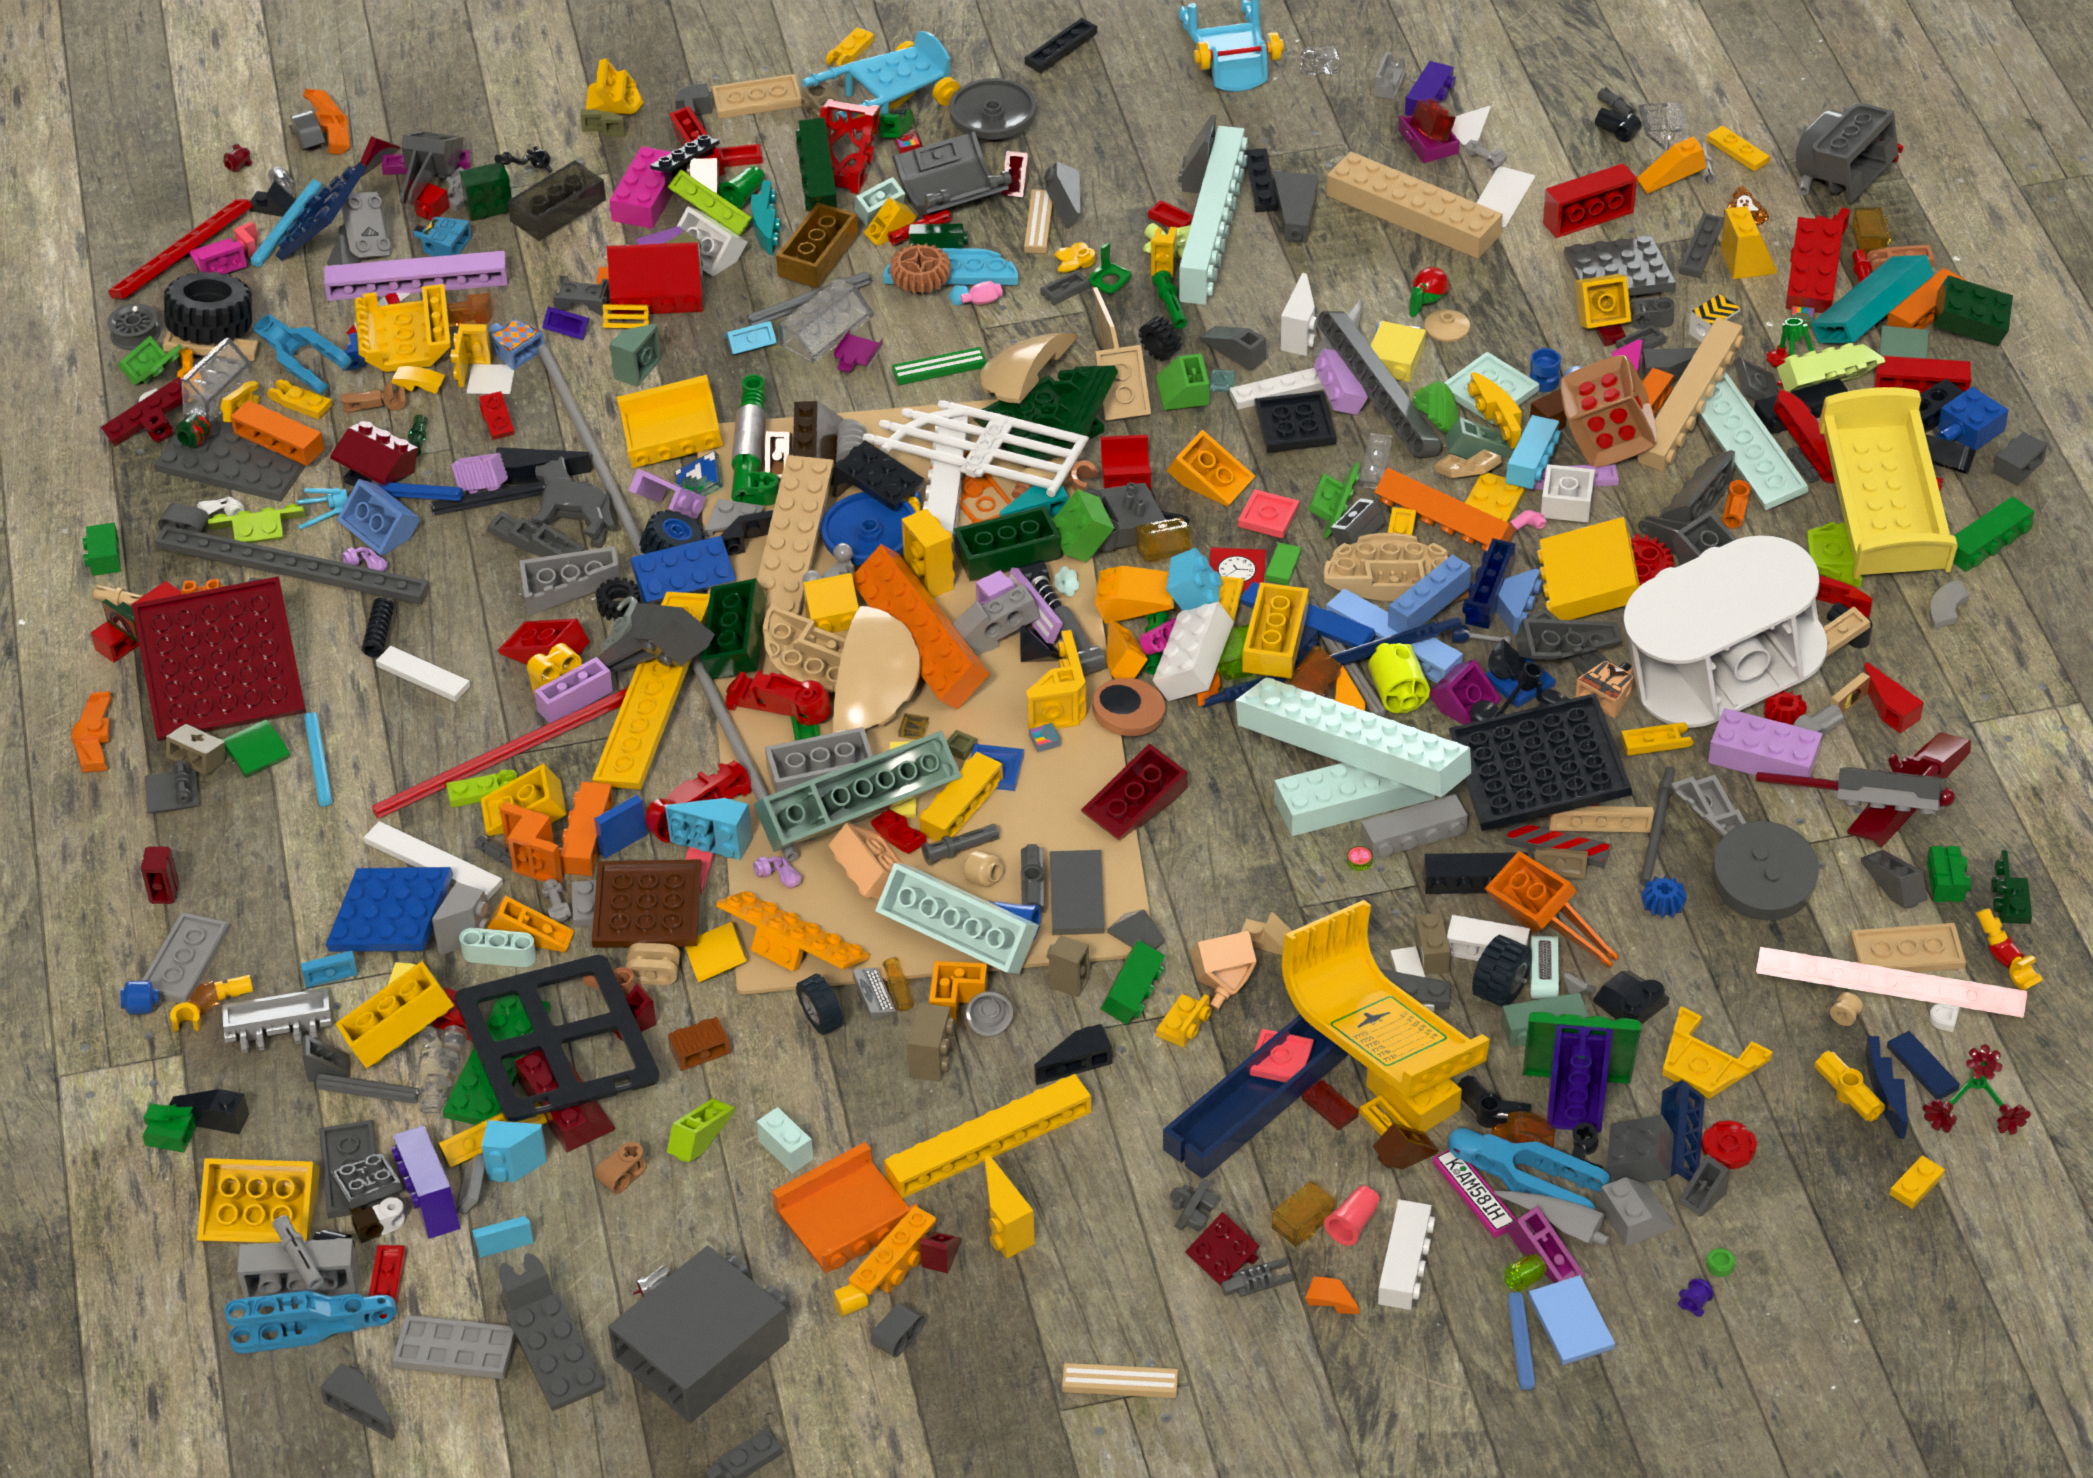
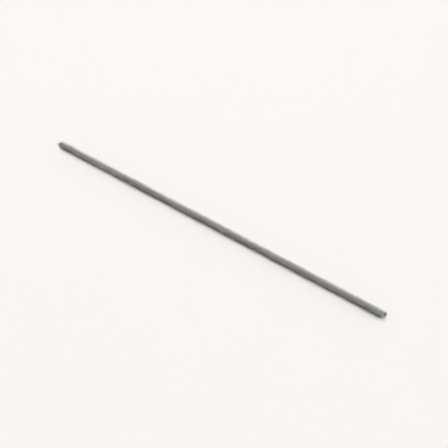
[538,344,798,862]

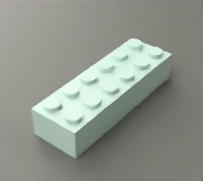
[1274,763,1435,836]
[875,863,1039,974]

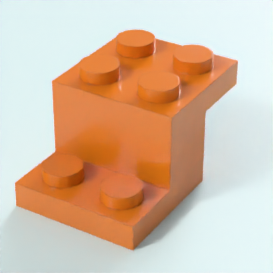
[500,802,563,883]

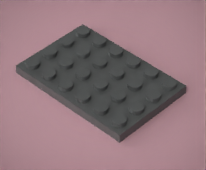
[154,405,323,502]

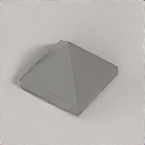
[1564,973,1596,996]

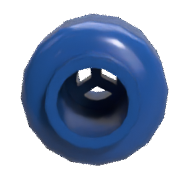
[120,980,159,1015]

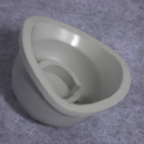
[967,991,1013,1036]

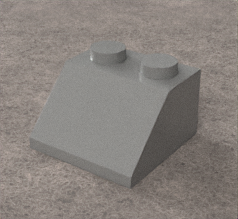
[432,882,490,954]
[1599,1177,1675,1247]

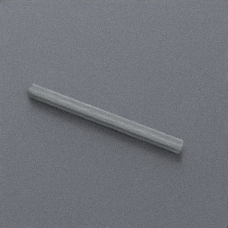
[1308,598,1386,717]

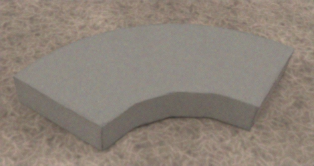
[444,167,465,212]
[1929,579,1969,629]

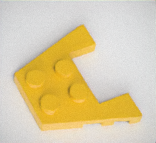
[1662,1006,1773,1099]

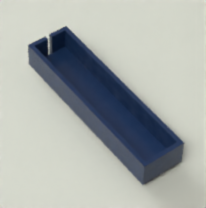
[1163,1014,1348,1179]

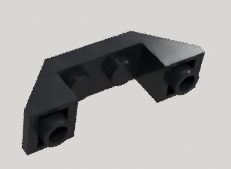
[720,510,774,555]

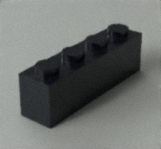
[1754,378,1848,434]
[1423,852,1529,894]

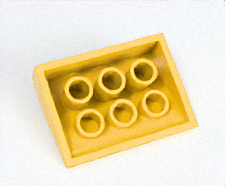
[197,1158,320,1243]

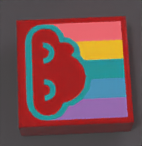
[894,131,921,154]

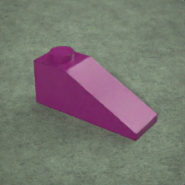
[1505,1206,1585,1283]

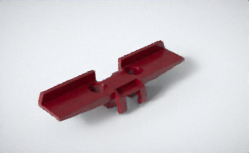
[1847,732,1971,848]

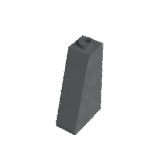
[1273,171,1318,243]

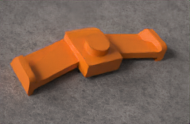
[303,89,350,154]
[71,691,112,773]

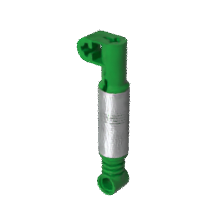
[731,374,779,505]

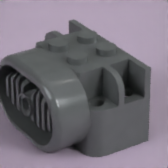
[1796,103,1898,203]

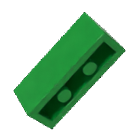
[1100,940,1165,1025]

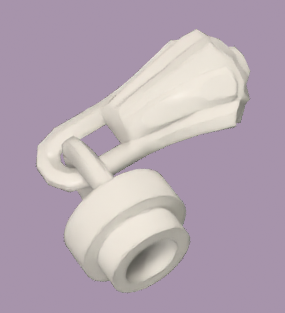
[197,496,245,516]

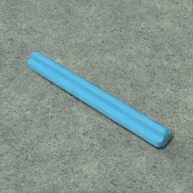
[304,712,332,807]

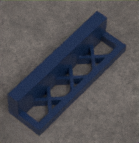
[1660,1080,1705,1182]

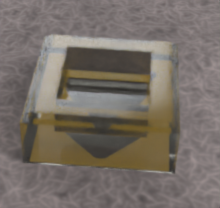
[898,713,929,740]

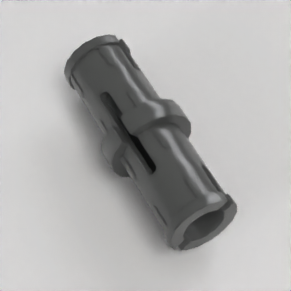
[1597,87,1636,117]

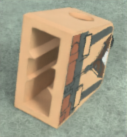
[1575,661,1634,718]

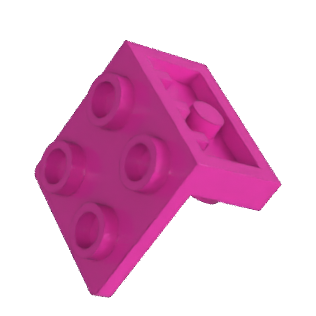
[190,238,247,274]

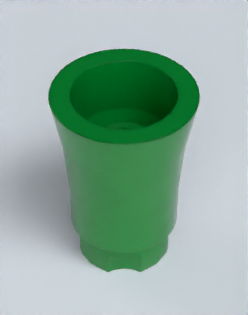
[719,165,765,209]

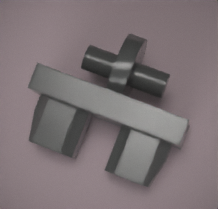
[1170,1178,1219,1232]

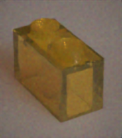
[1852,207,1891,254]
[1136,517,1190,562]
[1272,1180,1335,1247]

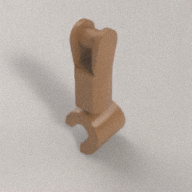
[340,382,405,413]

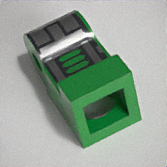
[879,108,913,138]

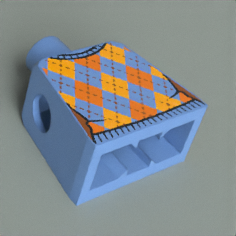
[489,320,545,370]

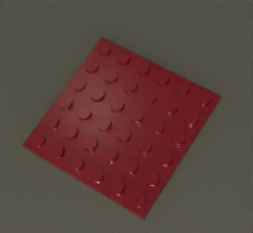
[132,576,306,741]

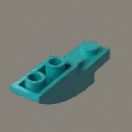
[751,180,781,255]

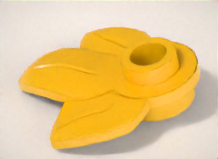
[1054,242,1096,272]

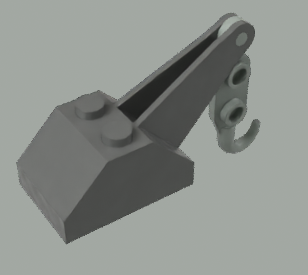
[597,596,715,673]

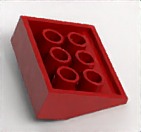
[607,242,703,314]

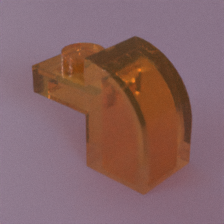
[1491,1111,1555,1148]

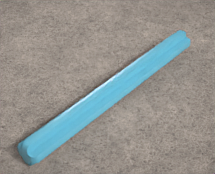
[250,179,322,267]

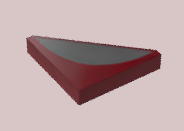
[360,136,400,176]

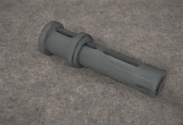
[921,824,999,865]

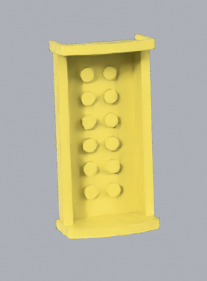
[1819,387,1958,579]

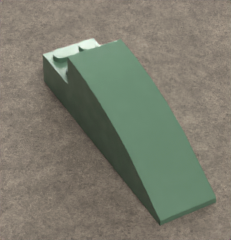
[754,730,962,852]

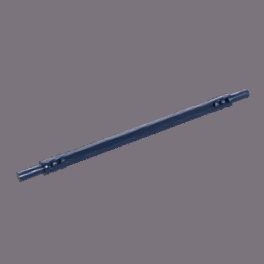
[1202,616,1462,708]

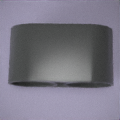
[158,503,209,533]
[870,1303,925,1358]

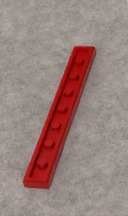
[108,199,253,299]

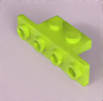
[208,504,306,543]

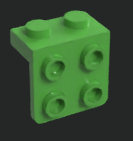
[117,336,183,385]

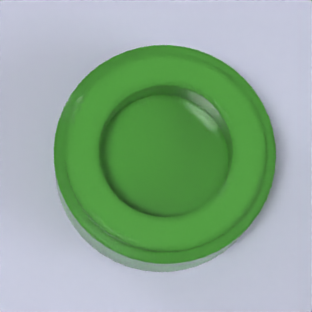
[1706,1248,1735,1277]

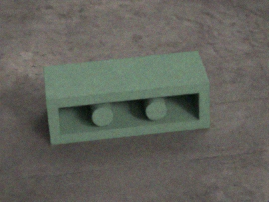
[1501,993,1589,1047]

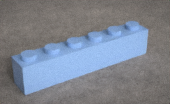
[1326,588,1463,683]

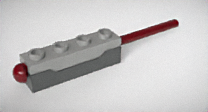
[1756,767,1955,814]

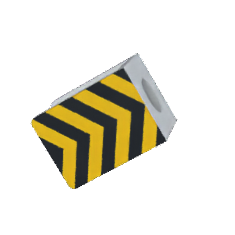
[1689,294,1740,343]

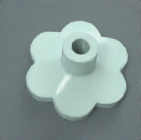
[1054,566,1079,597]

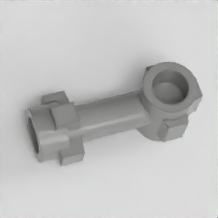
[1465,140,1506,169]
[542,879,572,922]

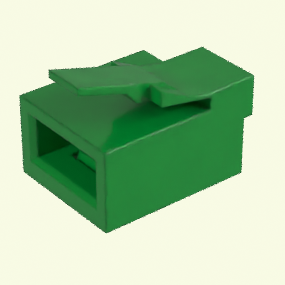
[142,1103,196,1153]

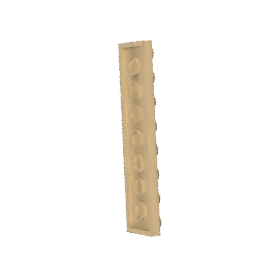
[757,455,834,619]

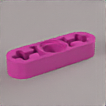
[1140,618,1176,655]

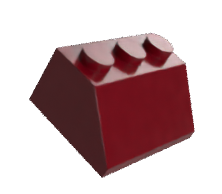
[330,421,418,485]

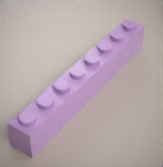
[324,251,508,301]

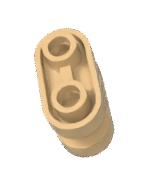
[625,943,680,985]

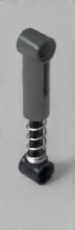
[1019,560,1106,676]

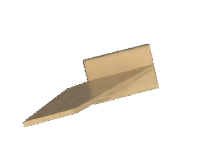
[1093,287,1151,421]

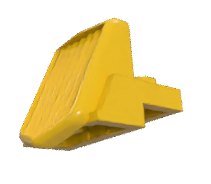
[586,58,644,114]

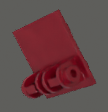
[1185,1211,1260,1286]

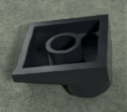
[1593,971,1669,1025]

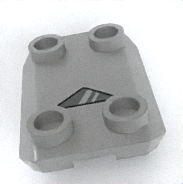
[339,192,391,258]

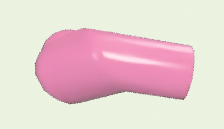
[1510,510,1547,532]

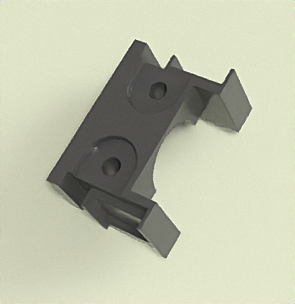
[553,275,610,315]

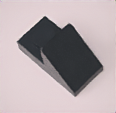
[249,181,296,217]

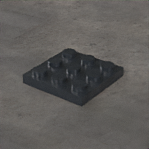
[1254,391,1336,452]

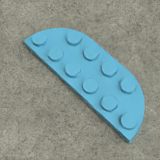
[883,248,1018,285]

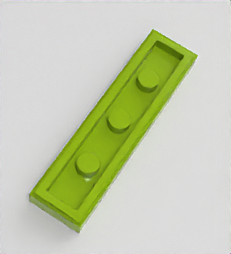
[668,169,753,237]

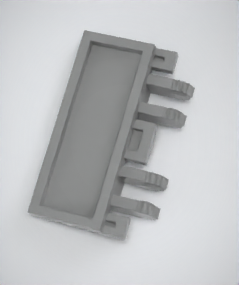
[222,988,332,1053]

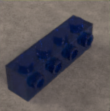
[1462,538,1516,629]

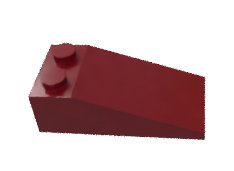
[1081,743,1188,841]

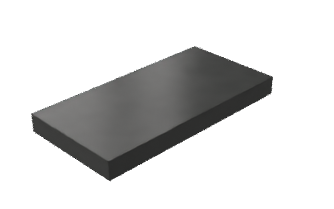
[1050,850,1105,935]
[319,1120,382,1219]

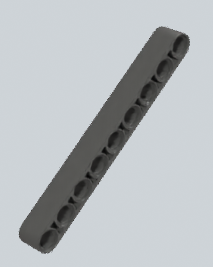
[1318,311,1441,457]

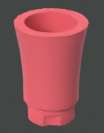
[1324,1185,1380,1246]

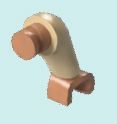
[1012,460,1098,499]

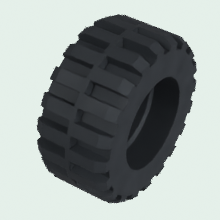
[164,272,252,345]

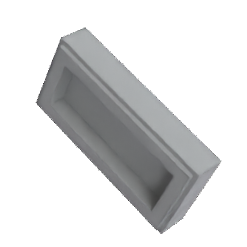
[457,1154,485,1214]

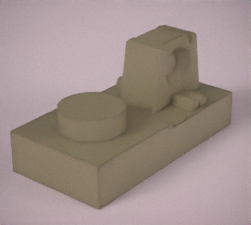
[1535,847,1588,879]

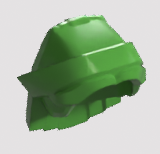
[1412,381,1459,434]

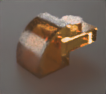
[447,292,492,327]

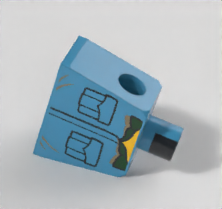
[414,217,472,257]

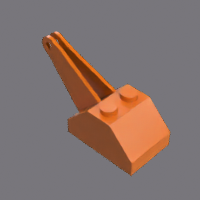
[1485,851,1619,968]

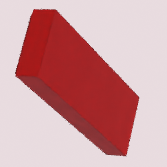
[369,1245,406,1319]

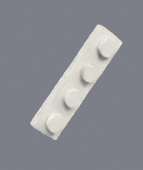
[1229,368,1324,410]

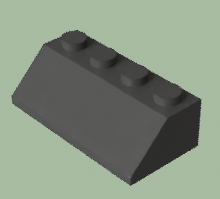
[1660,450,1735,523]

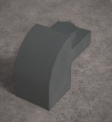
[675,83,711,116]
[289,110,325,149]

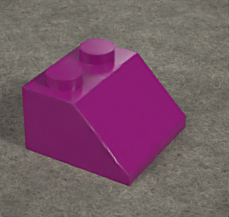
[1429,659,1502,725]

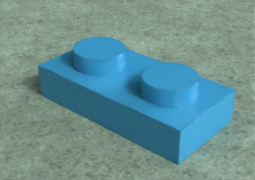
[300,951,358,988]

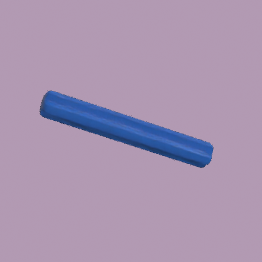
[378,482,464,501]

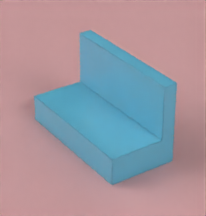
[723,321,777,355]
[472,1216,533,1258]

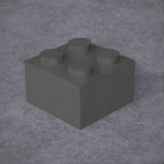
[1607,1115,1674,1183]

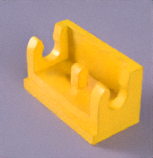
[1151,227,1177,278]

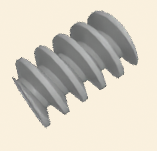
[836,419,867,463]

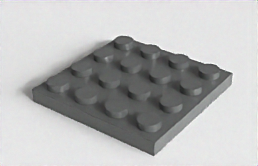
[1564,236,1676,296]

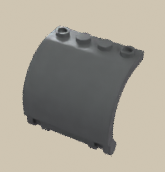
[892,131,1012,215]

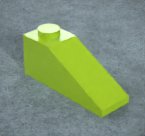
[667,1098,735,1162]

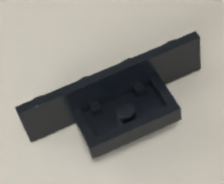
[650,135,720,184]

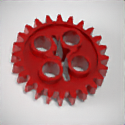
[1630,533,1674,586]

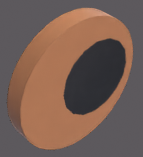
[1092,678,1165,736]

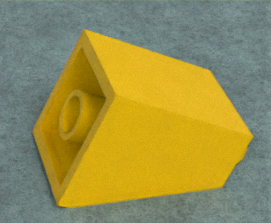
[1721,206,1777,279]

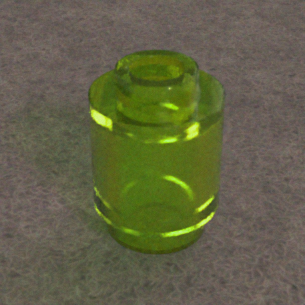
[1504,1254,1546,1292]

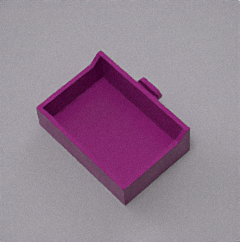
[1399,109,1460,164]

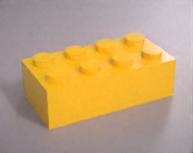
[1242,582,1309,679]
[335,961,454,1069]

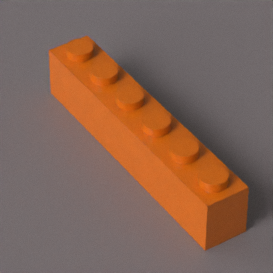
[1374,467,1516,555]

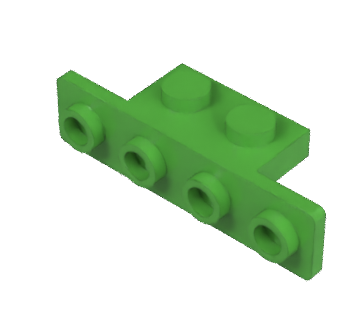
[1308,462,1360,539]

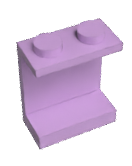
[629,469,706,519]

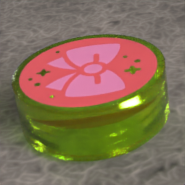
[1347,846,1373,871]

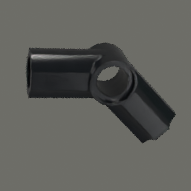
[1457,1075,1531,1128]

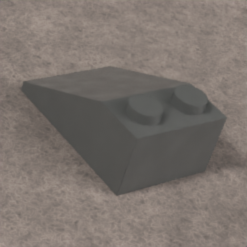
[1178,114,1216,193]

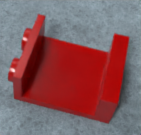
[1101,434,1151,490]

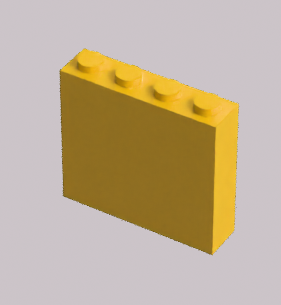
[1537,517,1640,620]

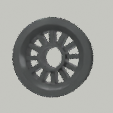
[107,303,161,350]

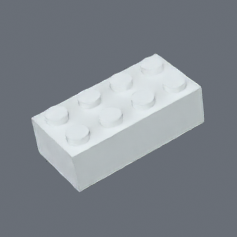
[1152,602,1234,701]

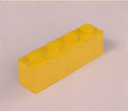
[919,752,1003,842]

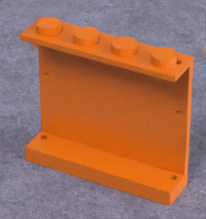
[772,1142,918,1273]

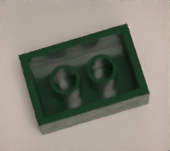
[1933,275,2013,347]

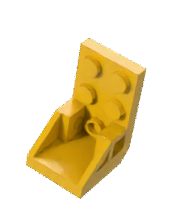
[1026,630,1086,730]

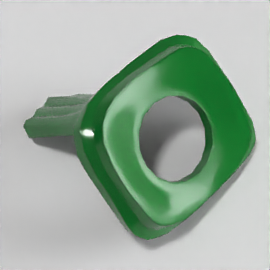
[1089,243,1132,294]

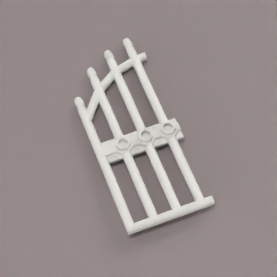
[863,400,1089,497]

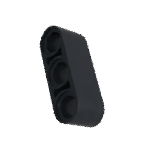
[1925,434,1976,474]

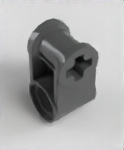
[1630,297,1674,329]

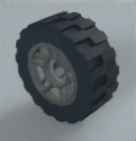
[796,973,844,1035]

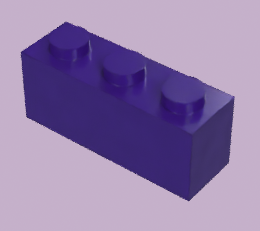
[1405,61,1456,116]

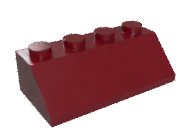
[515,1050,615,1153]

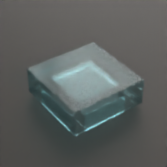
[1210,370,1235,392]

